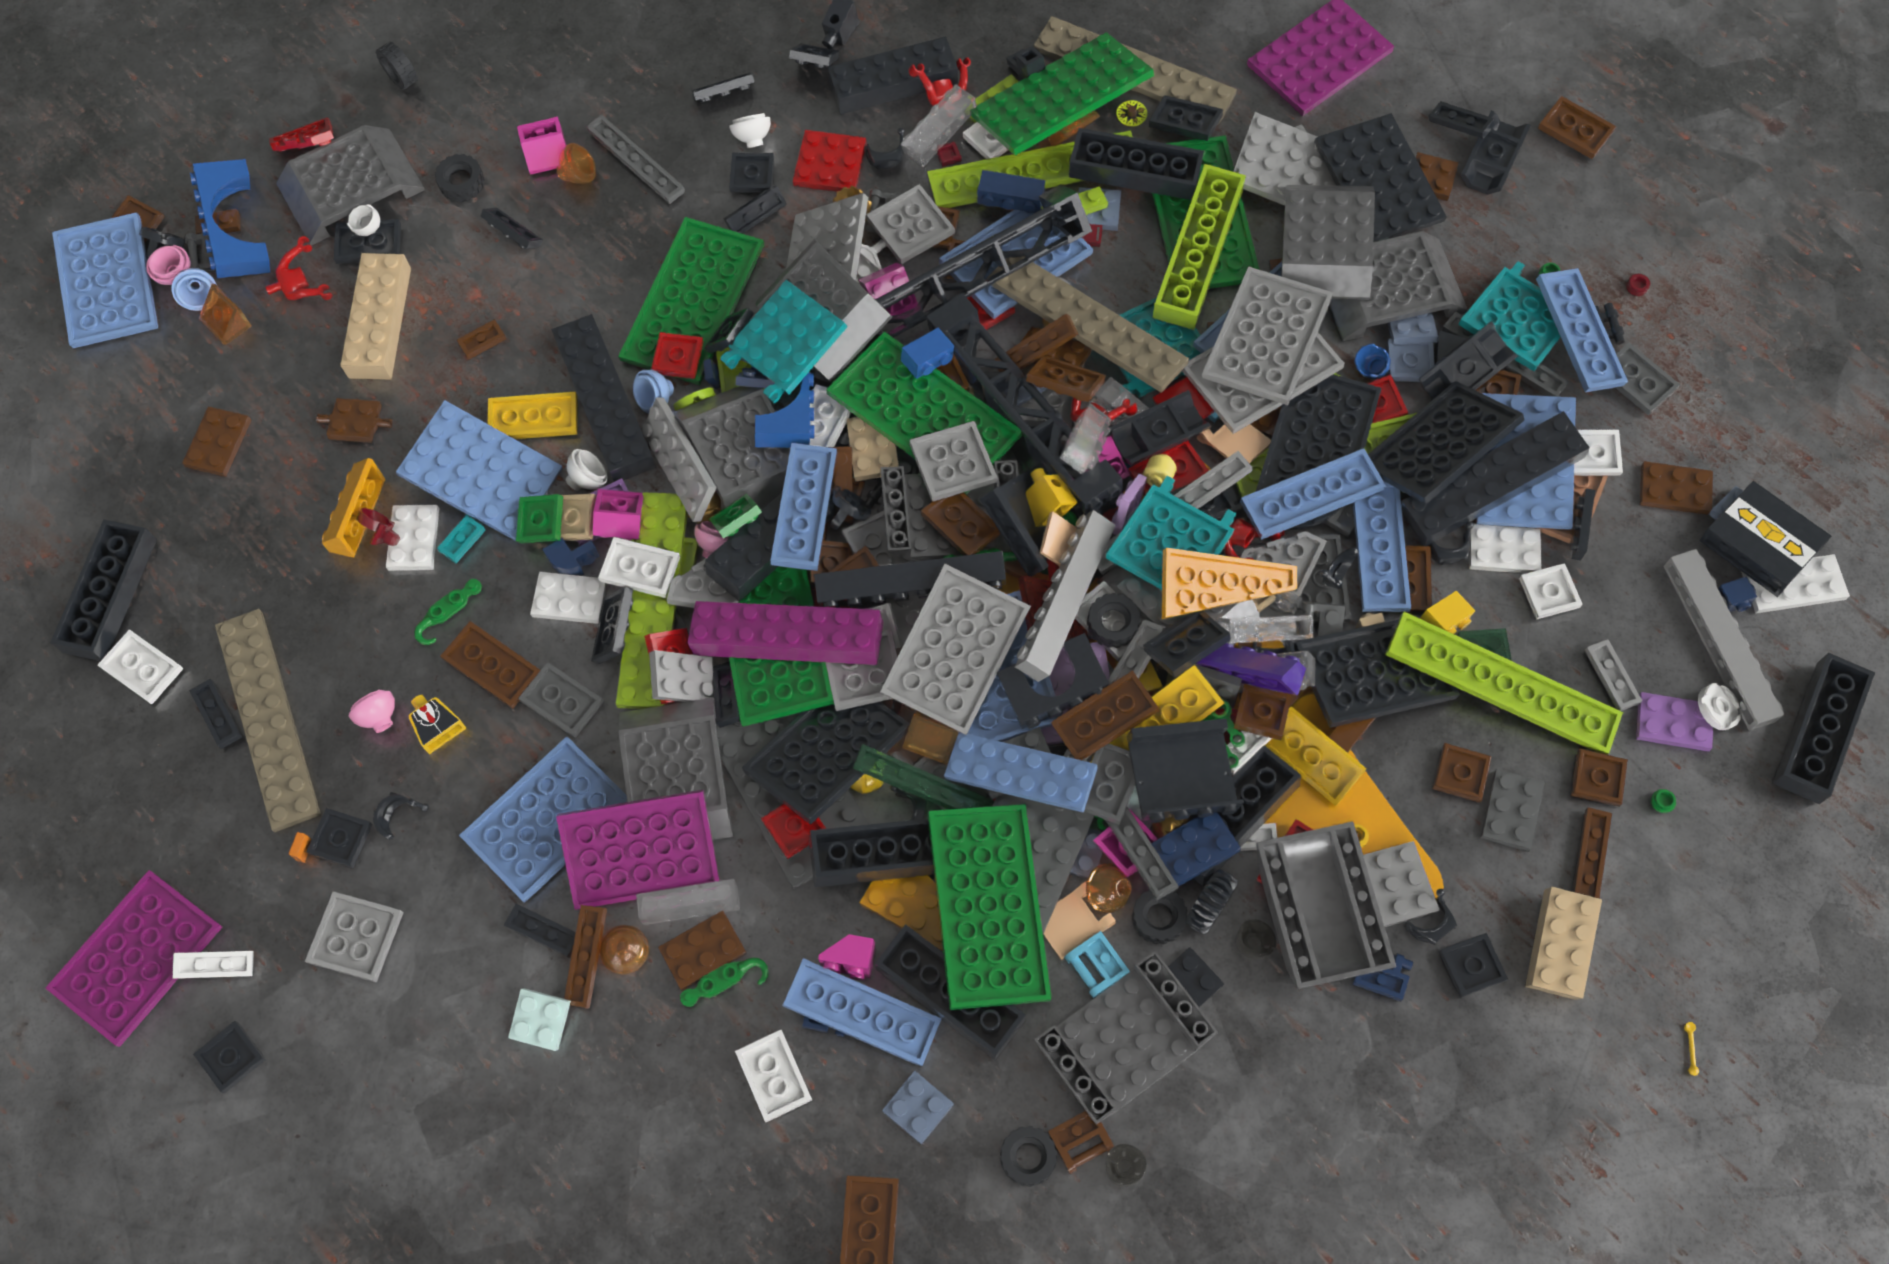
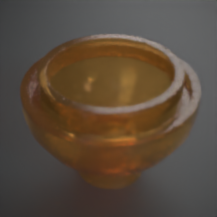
[557,143,596,185]
[1086,864,1132,913]
[599,925,649,975]

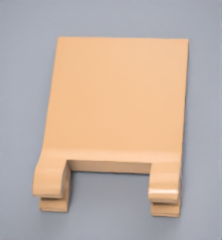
[1197,424,1271,464]
[1039,512,1077,566]
[1044,881,1116,960]

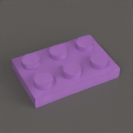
[1636,692,1713,751]

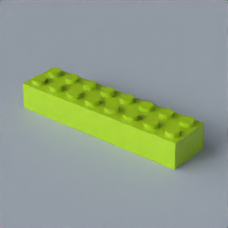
[1152,164,1246,330]

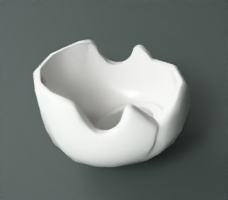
[347,204,380,236]

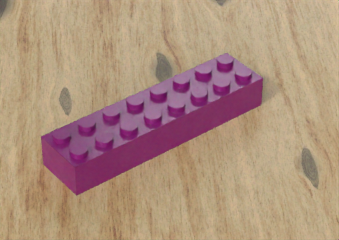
[688,601,884,665]

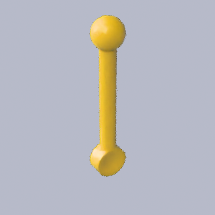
[1684,1022,1699,1076]

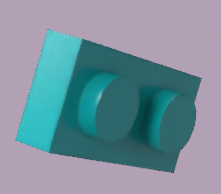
[437,515,486,564]

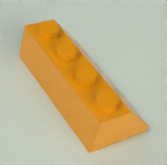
[322,458,385,558]

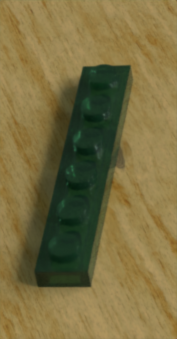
[853,744,994,810]

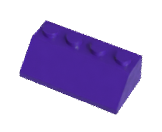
[1196,643,1306,696]

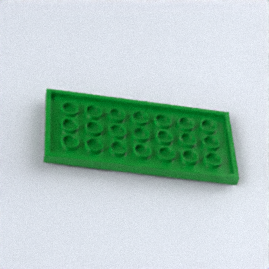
[970,32,1154,156]
[1152,135,1260,289]
[618,217,764,386]
[826,332,1023,495]
[729,566,834,727]
[928,804,1052,1010]

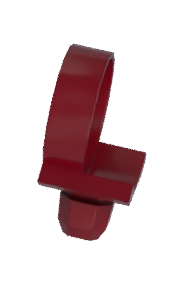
[356,508,400,546]

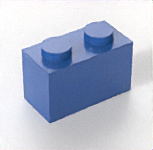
[901,328,954,379]

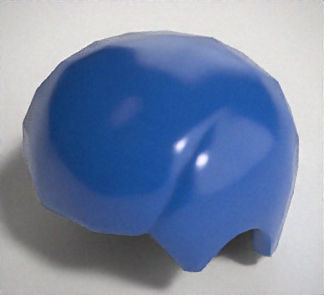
[1354,344,1391,379]

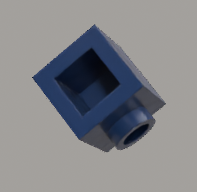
[1718,576,1757,612]

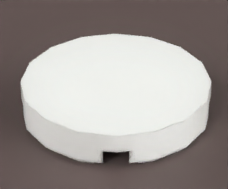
[1698,683,1741,730]

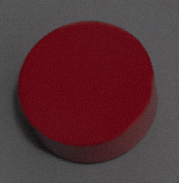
[1626,273,1650,296]

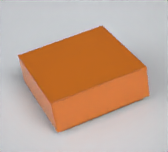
[288,832,312,863]

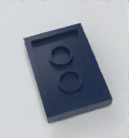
[1151,812,1241,887]

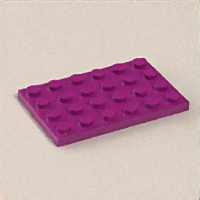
[1247,0,1394,116]
[556,790,720,910]
[45,870,223,1047]

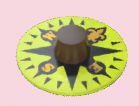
[1116,100,1147,127]

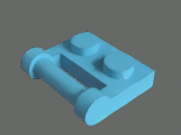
[1064,931,1130,998]

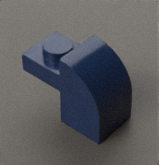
[542,538,600,576]

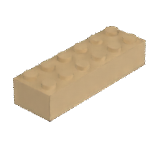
[341,253,411,380]

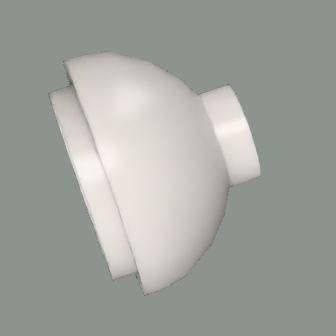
[729,113,771,148]
[566,449,608,491]

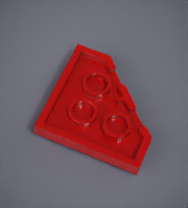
[269,117,334,151]

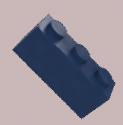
[977,170,1045,213]

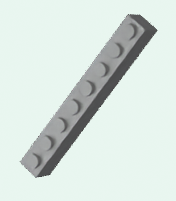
[1015,510,1115,682]
[1663,549,1784,731]

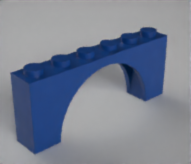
[190,159,270,278]
[755,368,815,448]

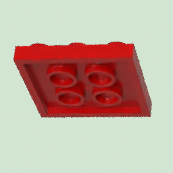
[793,130,867,192]

